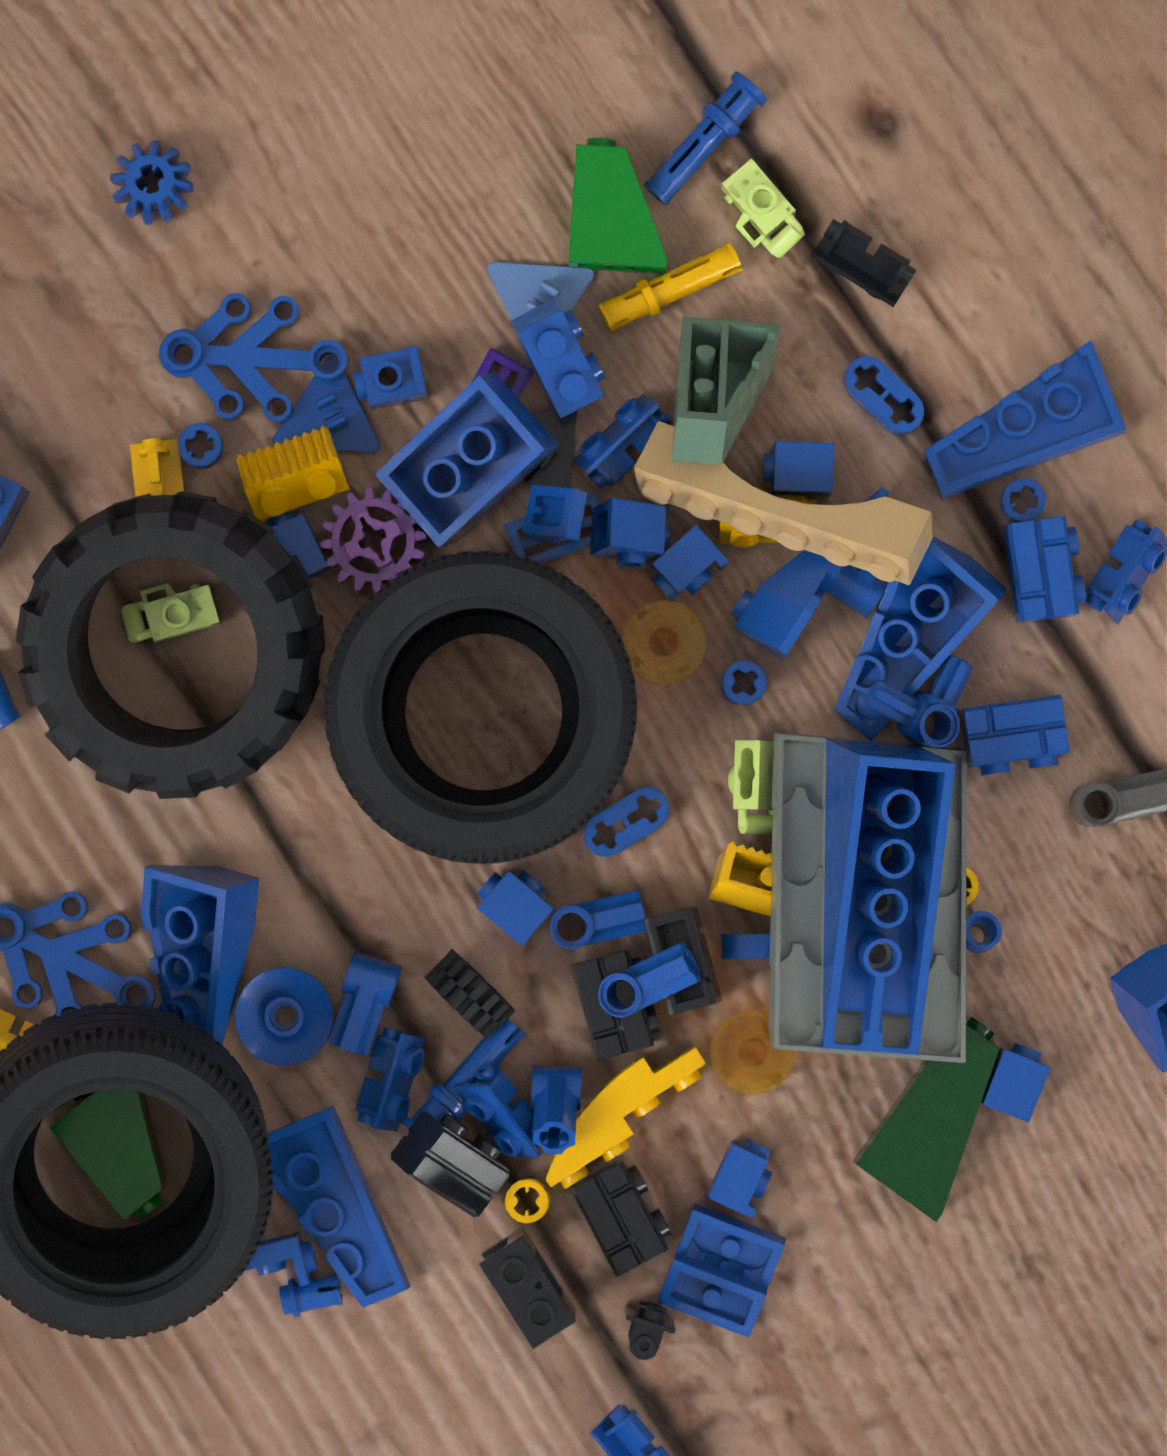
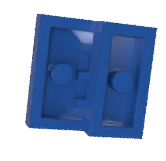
[657,1203,786,1338]

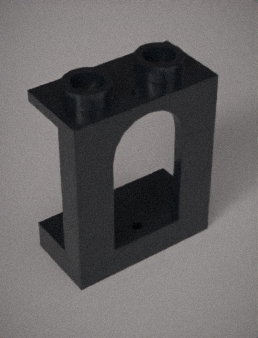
[479,1226,576,1349]

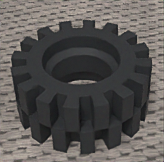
[425,949,515,1039]

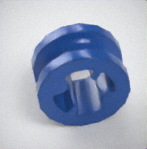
[178,423,224,469]
[1000,478,1046,523]

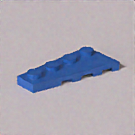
[924,340,1126,499]
[267,1105,411,1308]

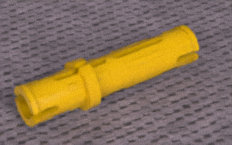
[597,243,742,333]

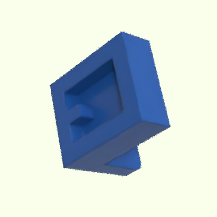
[522,485,587,542]
[245,1231,318,1286]

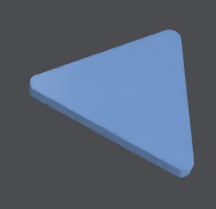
[487,262,594,320]

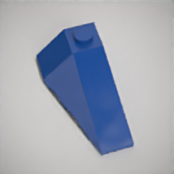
[731,488,890,660]

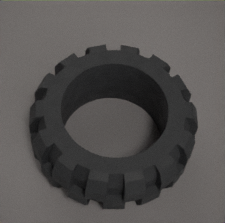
[15,491,325,799]

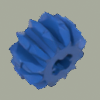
[110,140,194,225]

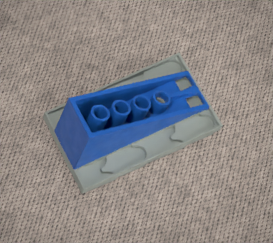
[768,732,967,1063]

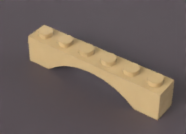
[634,421,933,585]

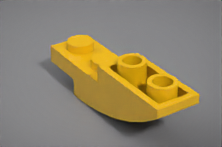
[545,1045,706,1189]

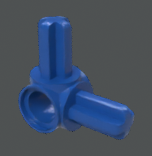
[865,655,972,748]

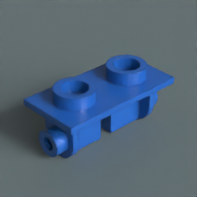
[573,394,672,490]
[1085,519,1167,625]
[355,1026,426,1132]
[454,1062,542,1157]
[590,1404,670,1456]

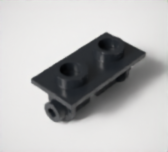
[811,219,917,307]
[625,1300,675,1360]

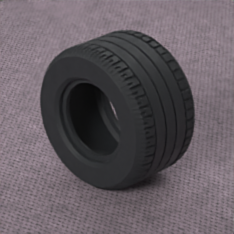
[324,551,637,864]
[0,1003,273,1339]

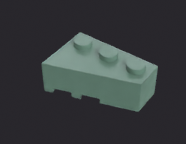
[672,316,781,465]

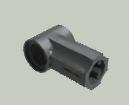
[1069,769,1167,827]

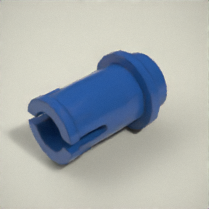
[279,1274,343,1318]

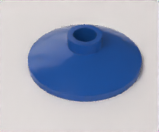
[235,967,333,1066]

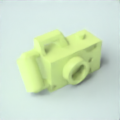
[721,158,805,258]
[121,583,221,643]
[728,740,774,835]

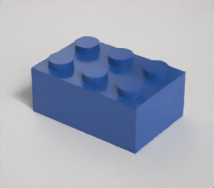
[375,372,560,548]

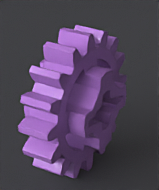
[320,487,427,593]

